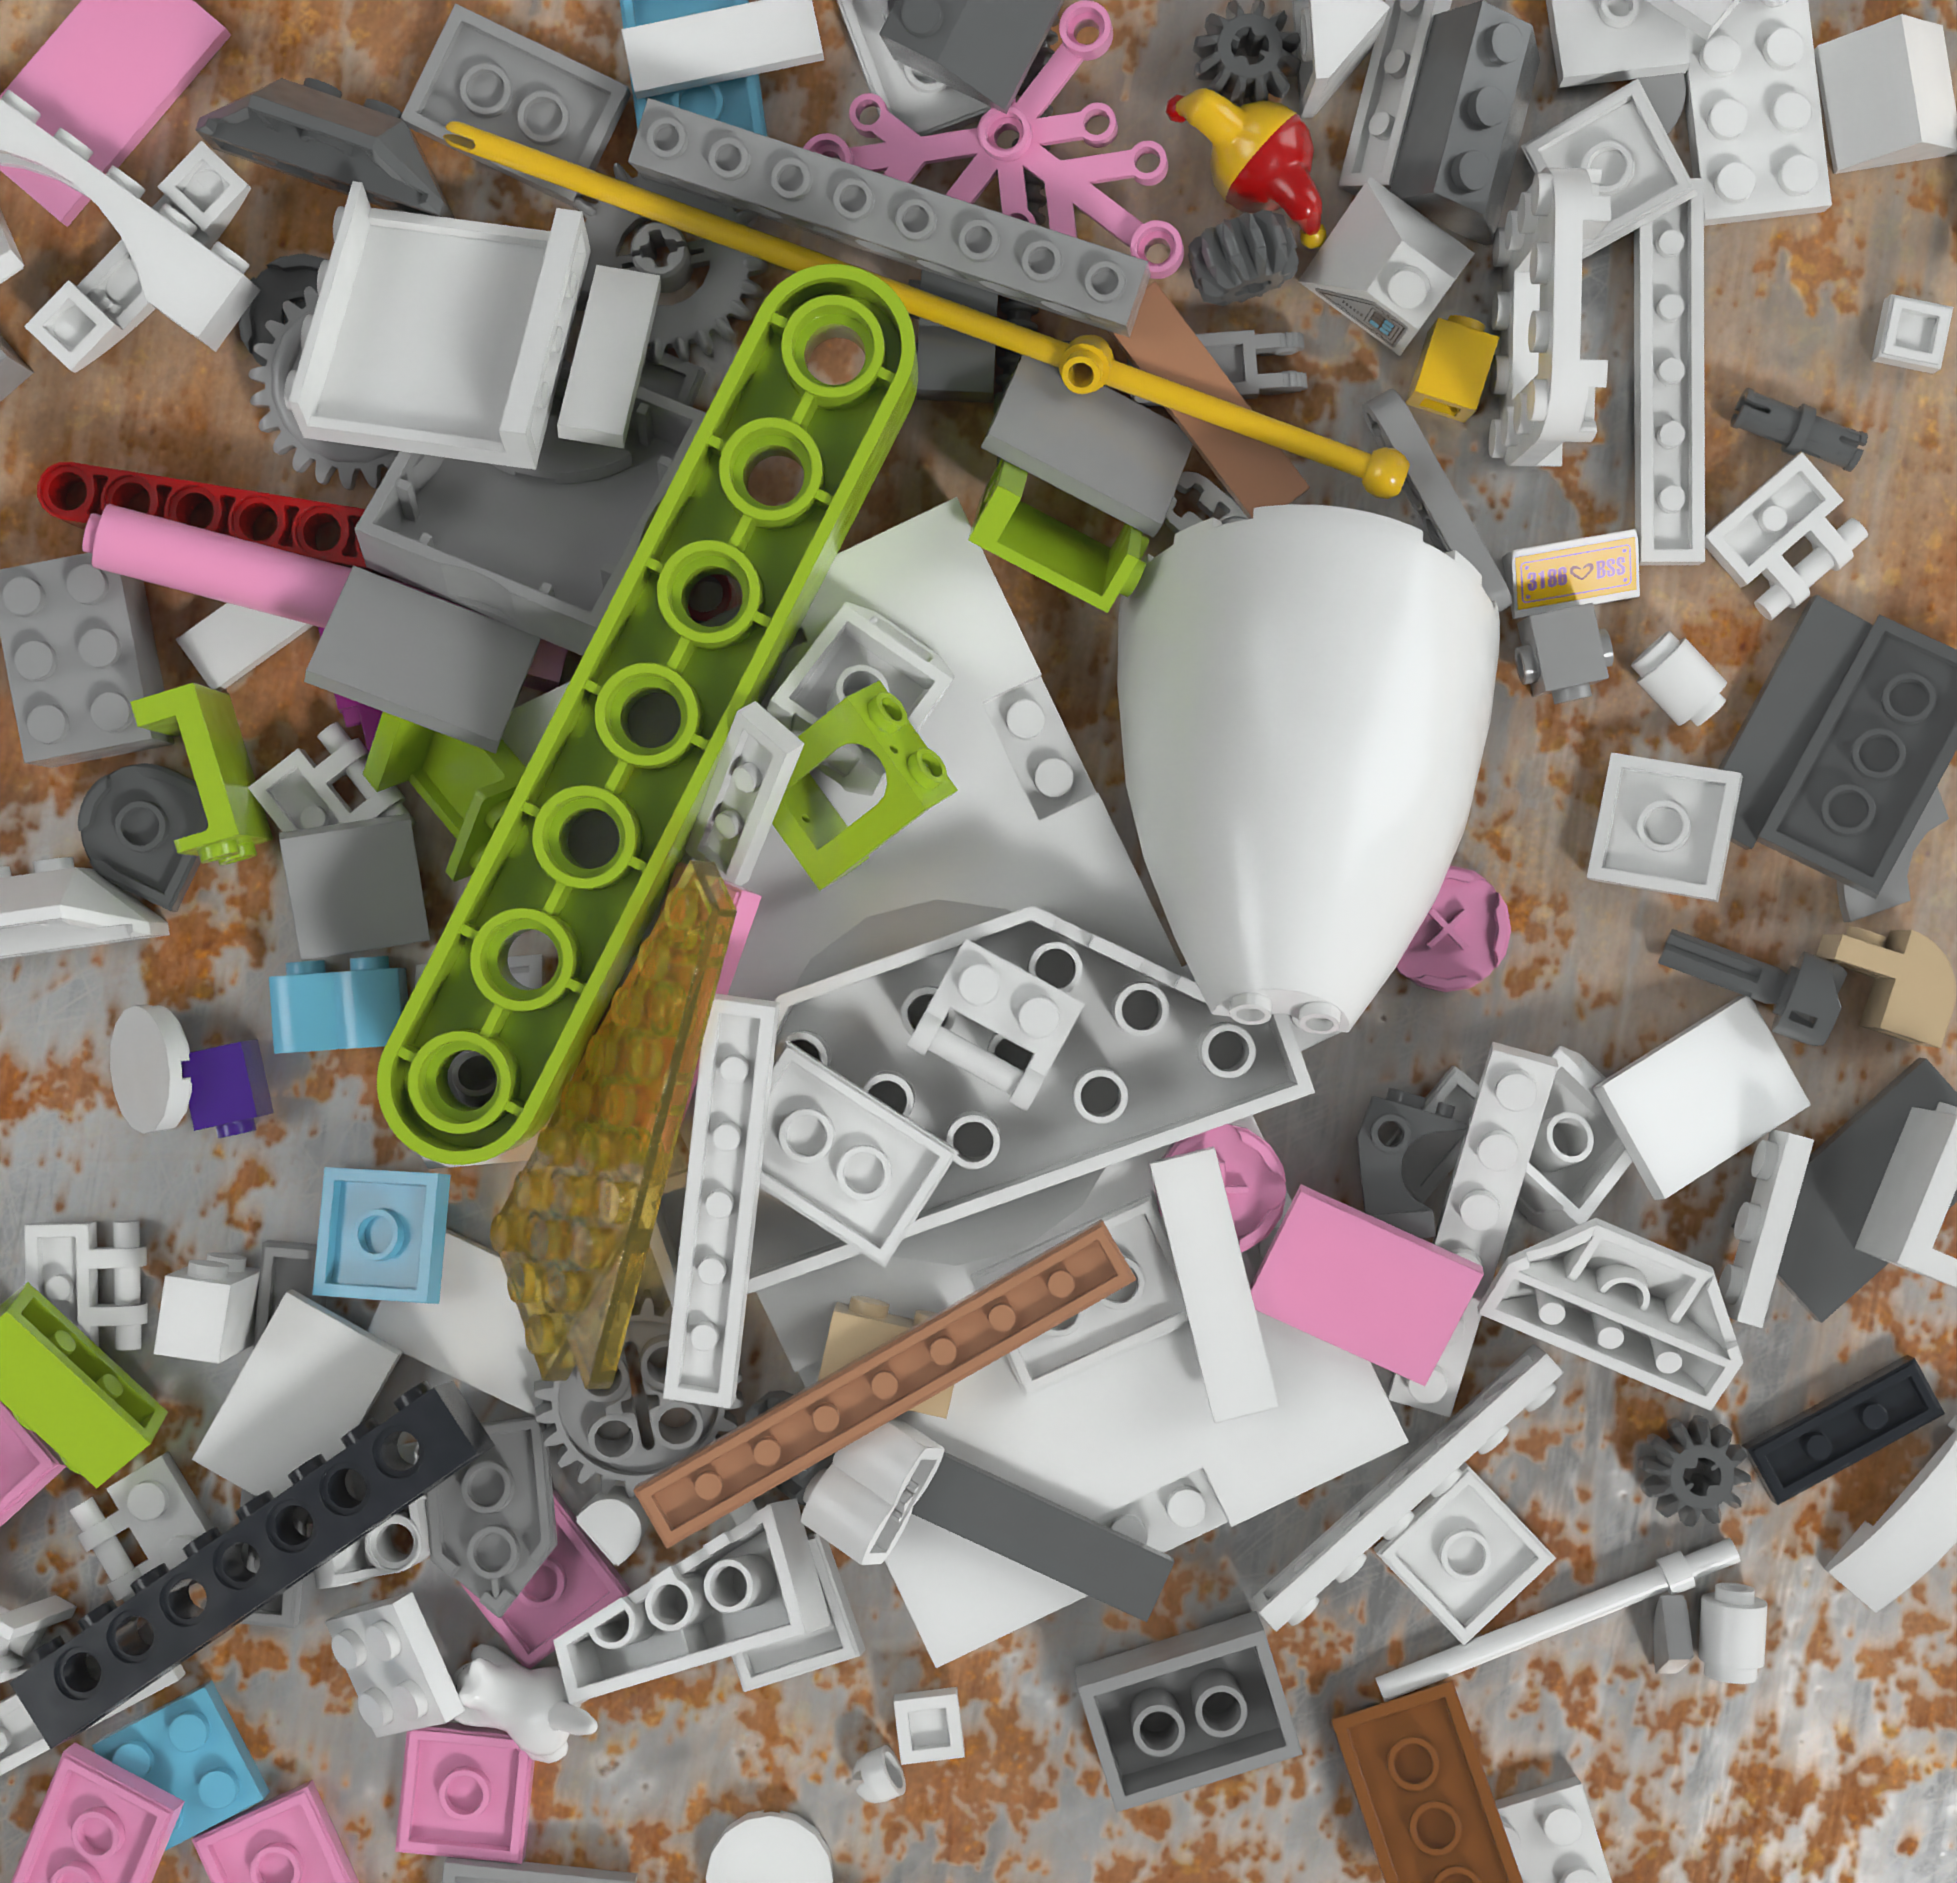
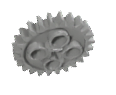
[534,1289,744,1498]

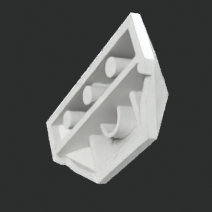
[0,857,170,959]
[1477,1218,1744,1411]

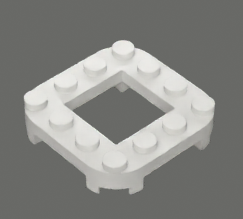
[1488,168,1611,467]

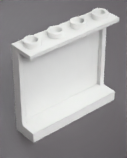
[284,181,591,470]

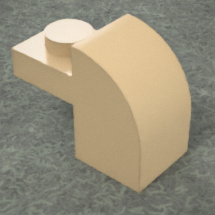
[1816,926,1956,1048]

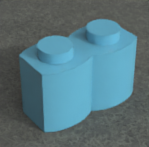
[269,956,408,1054]

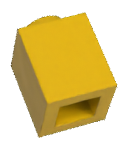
[1405,315,1499,423]

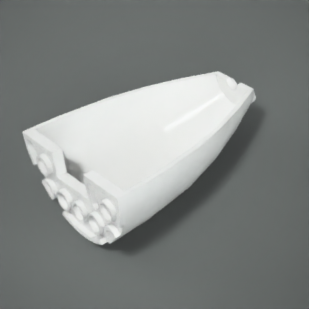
[1117,504,1500,1034]

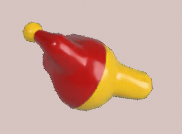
[1165,88,1327,249]

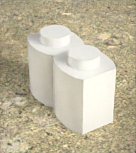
[800,1417,945,1565]

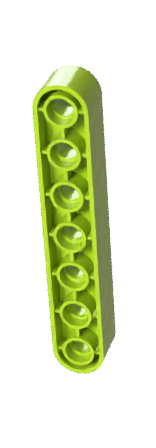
[377,264,918,1165]

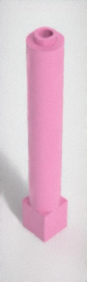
[82,504,568,692]

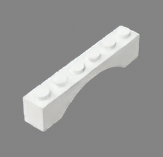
[0,90,260,352]

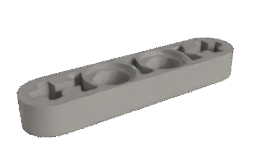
[1362,389,1512,612]

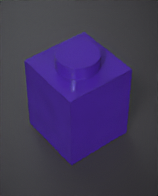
[181,1039,274,1139]

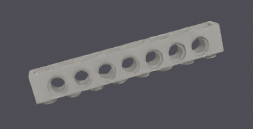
[628,98,1151,338]

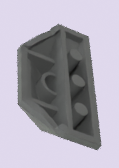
[195,78,455,219]

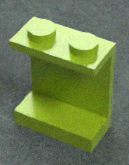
[968,458,1150,613]

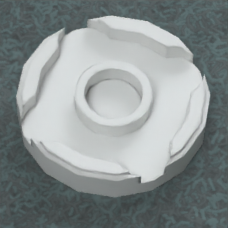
[110,1004,192,1134]
[706,1810,834,1883]

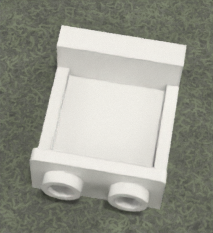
[1855,1102,1957,1288]

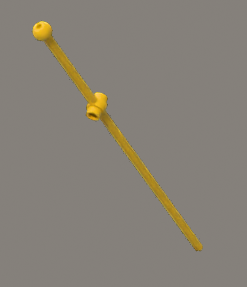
[443,121,1410,499]

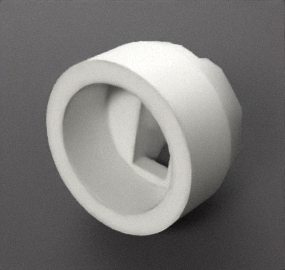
[852,1745,906,1803]

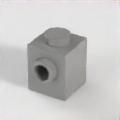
[1515,602,1614,705]

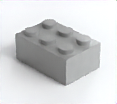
[0,553,175,768]
[1075,1611,1303,1812]

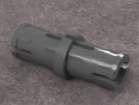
[1730,388,1868,472]

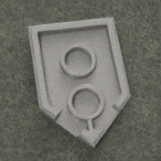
[425,1416,558,1618]

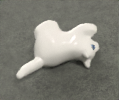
[453,1643,598,1763]

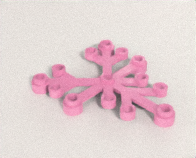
[803,0,1184,279]

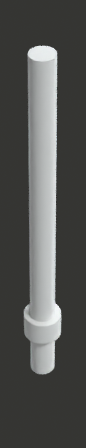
[1375,1538,1741,1702]

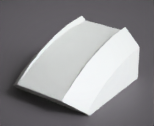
[766,602,955,797]
[1515,1045,1633,1235]

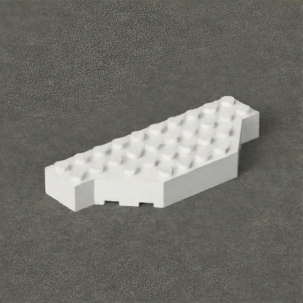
[631,905,1315,1308]

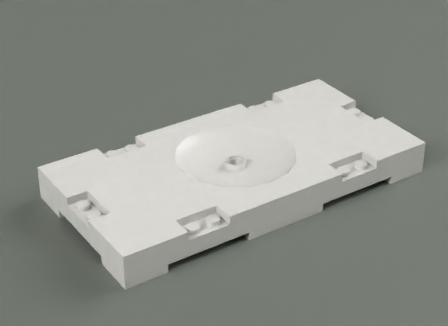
[502,497,1409,1668]

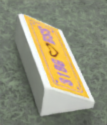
[1502,529,1640,619]

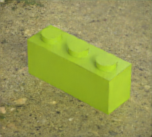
[0,1282,168,1488]

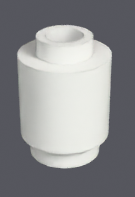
[1631,631,1727,726]
[1698,1583,1768,1684]

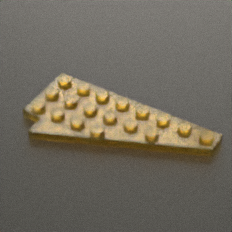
[490,860,737,1389]

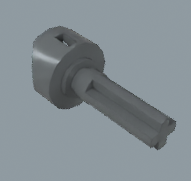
[1658,929,1848,1046]

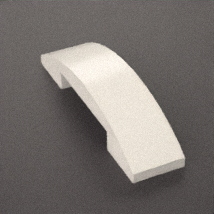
[24,141,251,373]
[1824,1414,1957,1613]

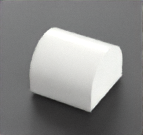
[576,1486,649,1566]

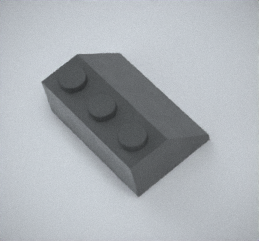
[879,0,1065,114]
[1390,0,1540,246]

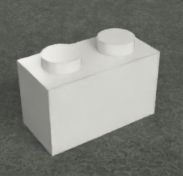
[154,1252,260,1364]

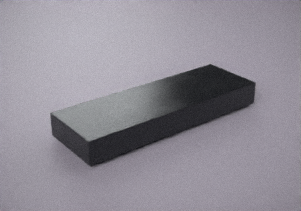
[1741,1355,1945,1505]

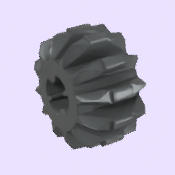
[1193,0,1301,107]
[1188,210,1299,306]
[1637,1415,1752,1527]

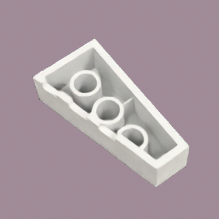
[553,1498,832,1705]

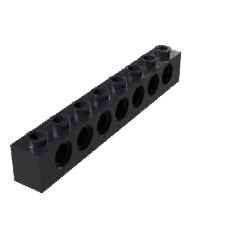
[10,1380,495,1749]

